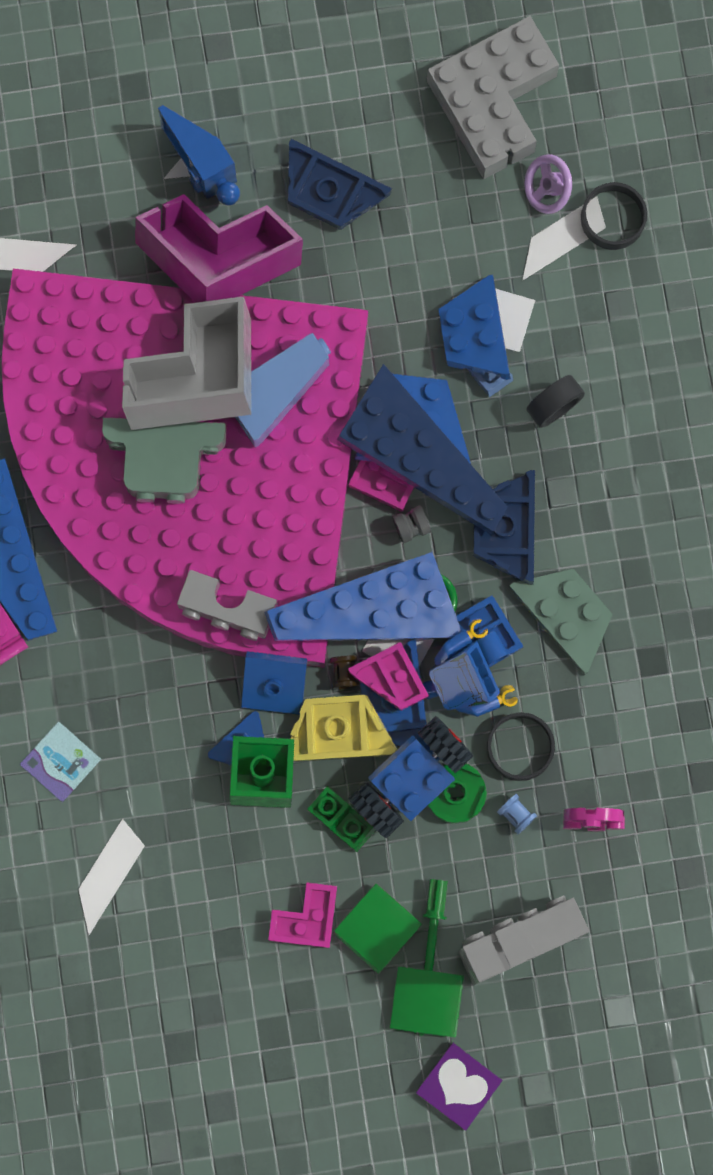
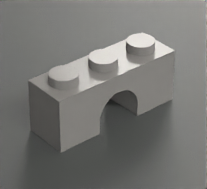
[177,570,278,641]

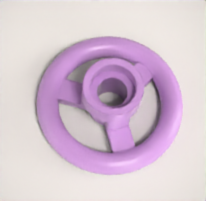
[524,154,572,214]

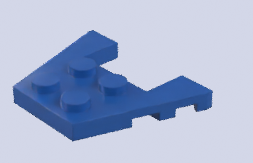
[355,374,471,464]

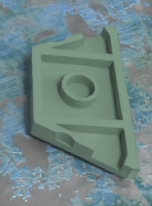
[509,569,613,675]

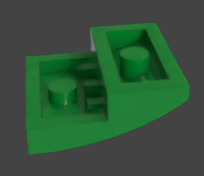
[333,883,422,974]
[390,966,464,1037]

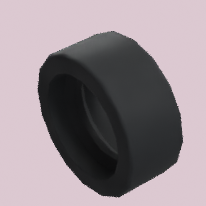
[526,375,585,428]

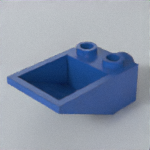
[158,105,240,205]

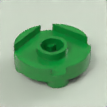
[427,764,487,824]

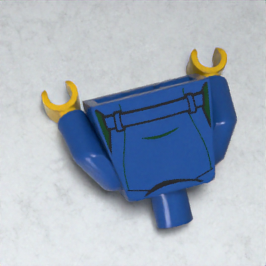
[423,619,518,717]

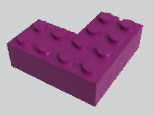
[135,194,303,303]

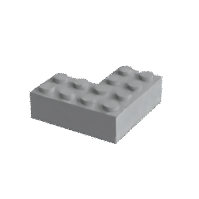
[427,16,559,179]
[122,296,251,430]
[458,895,590,986]

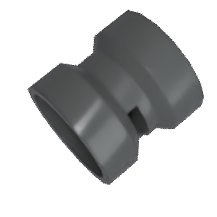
[392,505,431,544]

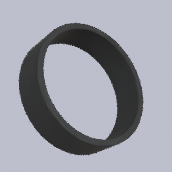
[581,182,647,250]
[487,712,555,781]

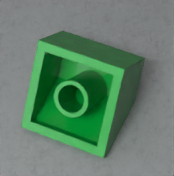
[230,736,295,808]

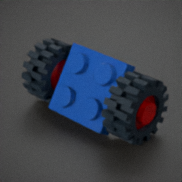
[348,716,474,838]

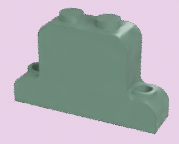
[102,418,226,504]

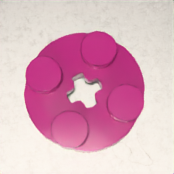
[563,808,625,832]

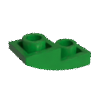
[307,786,376,853]

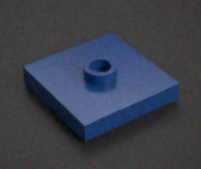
[241,651,307,715]

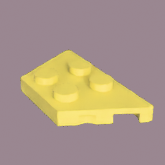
[290,695,397,762]

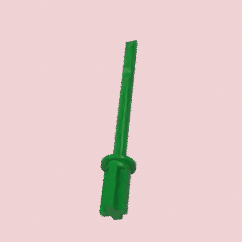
[418,879,448,1036]

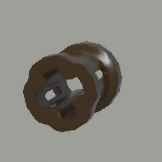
[330,655,359,690]

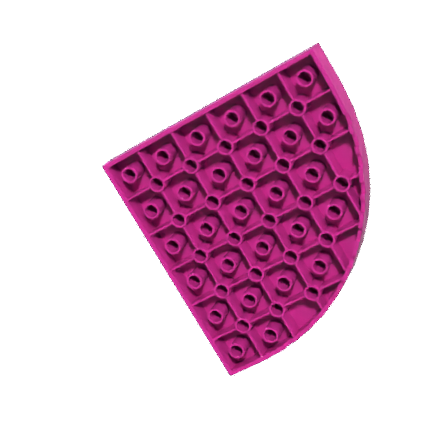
[1,268,368,668]

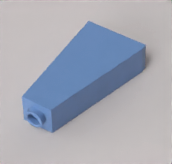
[235,333,331,448]

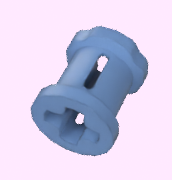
[497,794,537,834]

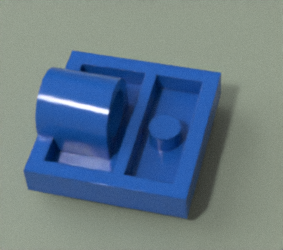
[447,595,524,668]

